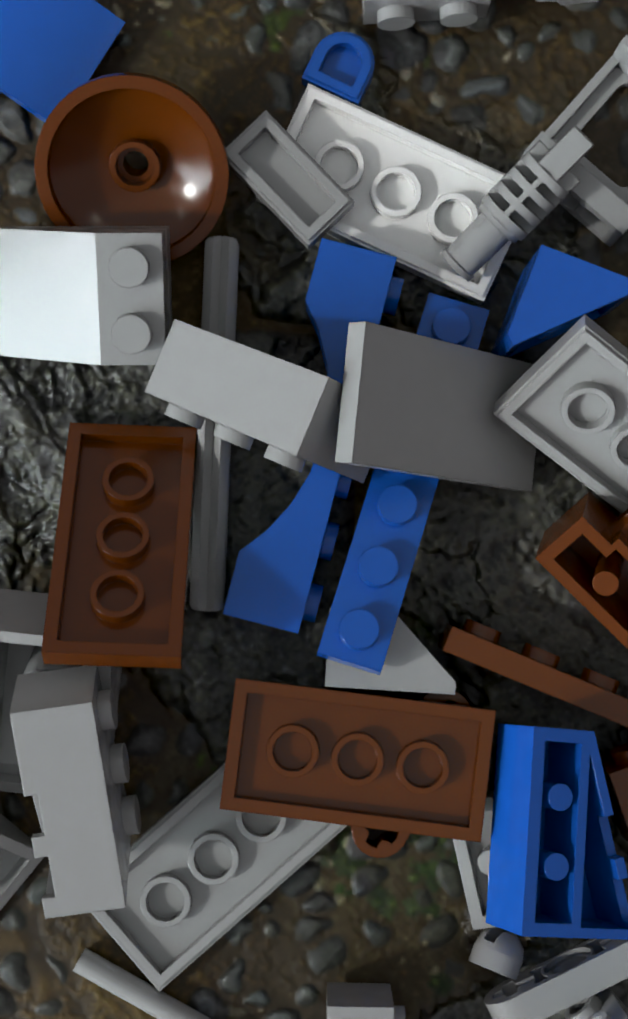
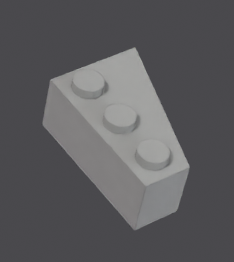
[145,319,370,483]
[9,666,141,919]

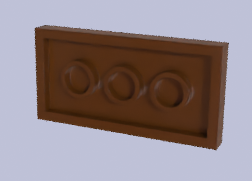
[41,422,197,669]
[220,677,496,843]

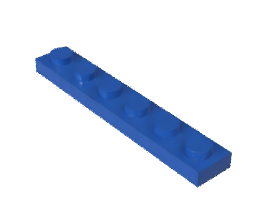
[317,292,490,675]

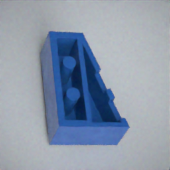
[486,723,628,940]

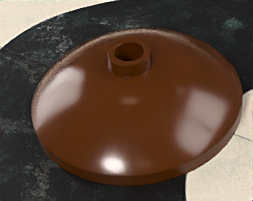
[34,72,229,261]

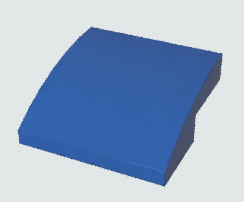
[0,0,126,123]

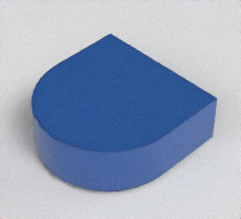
[302,32,375,107]

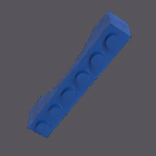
[223,238,404,634]

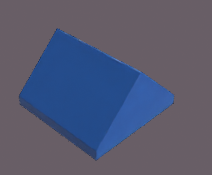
[491,245,628,358]

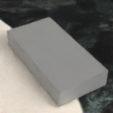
[226,110,355,250]

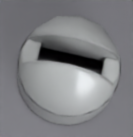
[468,927,524,981]

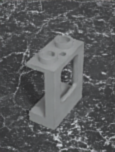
[521,35,628,248]

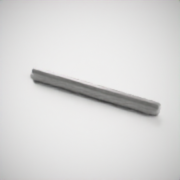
[189,236,239,612]

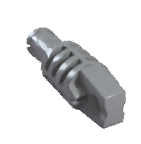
[441,126,594,282]

